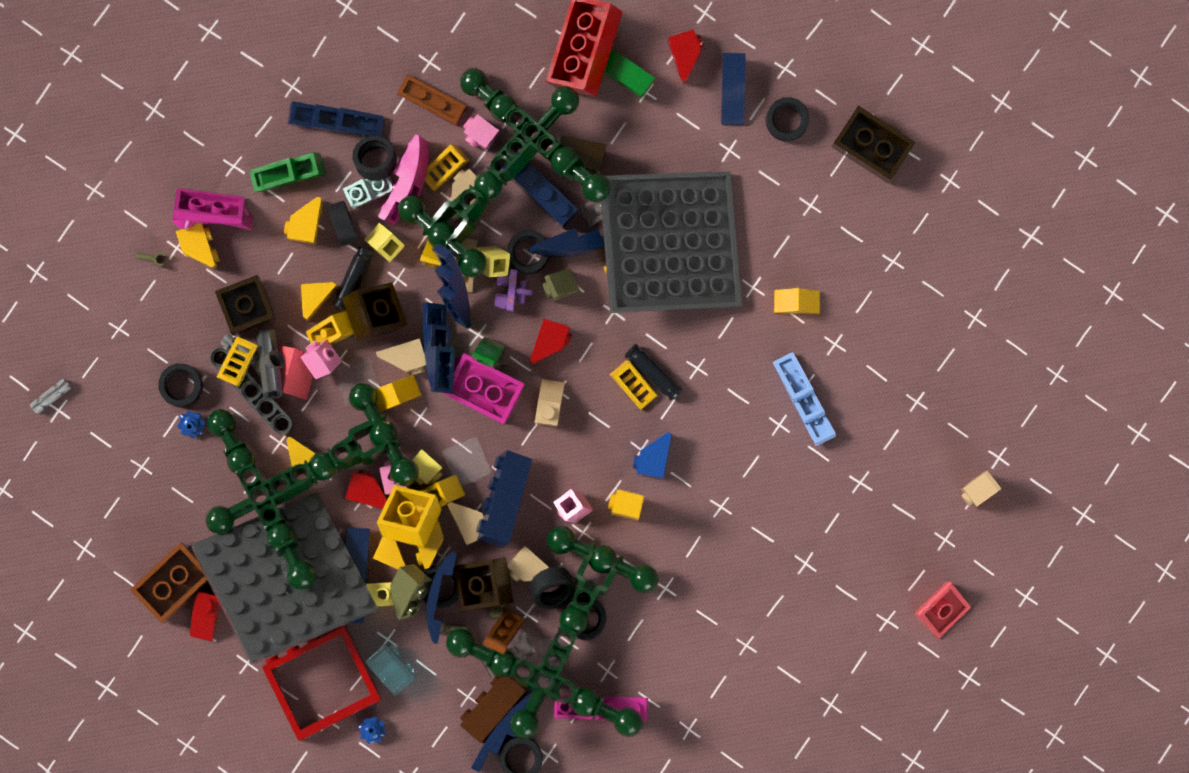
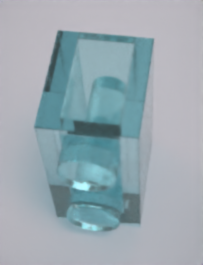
[365,644,417,697]

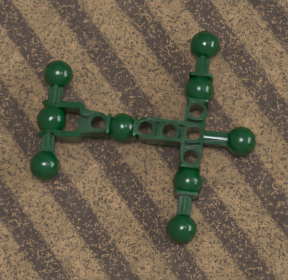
[398,68,610,278]
[205,383,419,590]
[446,526,659,739]

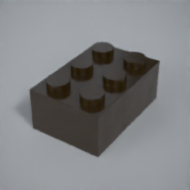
[832,105,916,184]

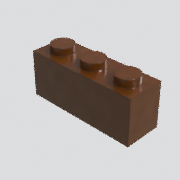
[460,676,526,743]

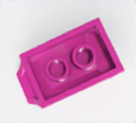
[172,188,254,231]
[443,353,525,425]

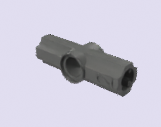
[254,329,285,399]

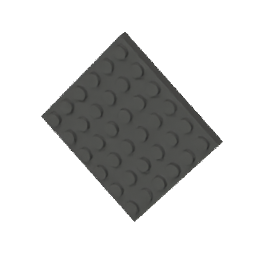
[601,171,742,313]
[192,492,377,665]

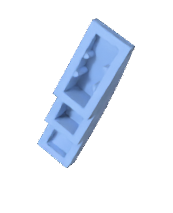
[773,352,836,446]

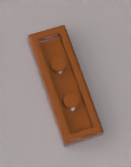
[397,74,467,126]
[483,609,525,654]

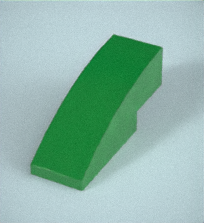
[604,49,655,99]
[249,152,326,192]
[472,337,506,369]

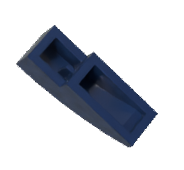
[721,53,746,125]
[529,228,605,257]

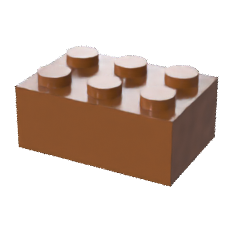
[130,542,208,623]

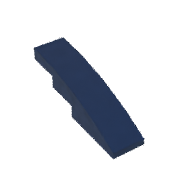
[287,101,384,137]
[432,243,471,329]
[423,302,455,394]
[346,527,370,624]
[471,693,531,772]

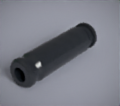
[332,246,374,311]
[624,344,683,401]

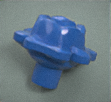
[177,410,205,438]
[359,716,386,744]

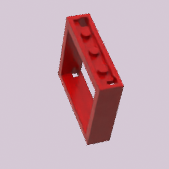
[262,626,382,741]

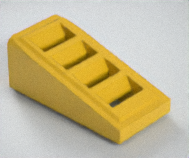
[425,144,470,191]
[217,336,258,387]
[610,360,658,410]

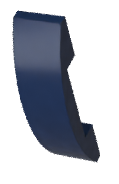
[426,552,457,644]

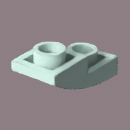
[343,175,394,209]

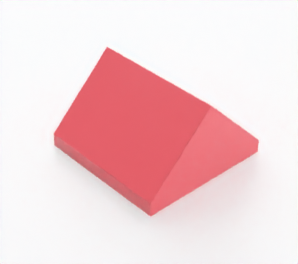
[277,345,314,400]
[914,581,971,639]

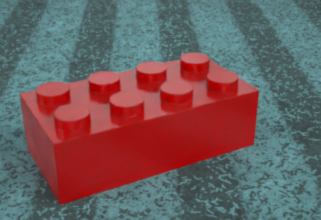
[546,0,623,97]

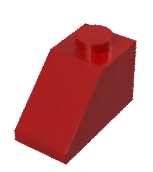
[668,29,704,84]
[529,319,573,365]
[345,470,388,509]
[190,591,221,642]

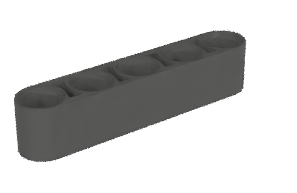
[210,347,294,436]

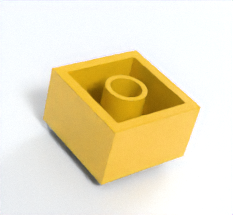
[377,485,442,547]

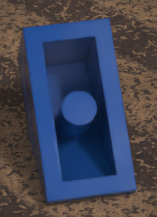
[633,432,672,479]

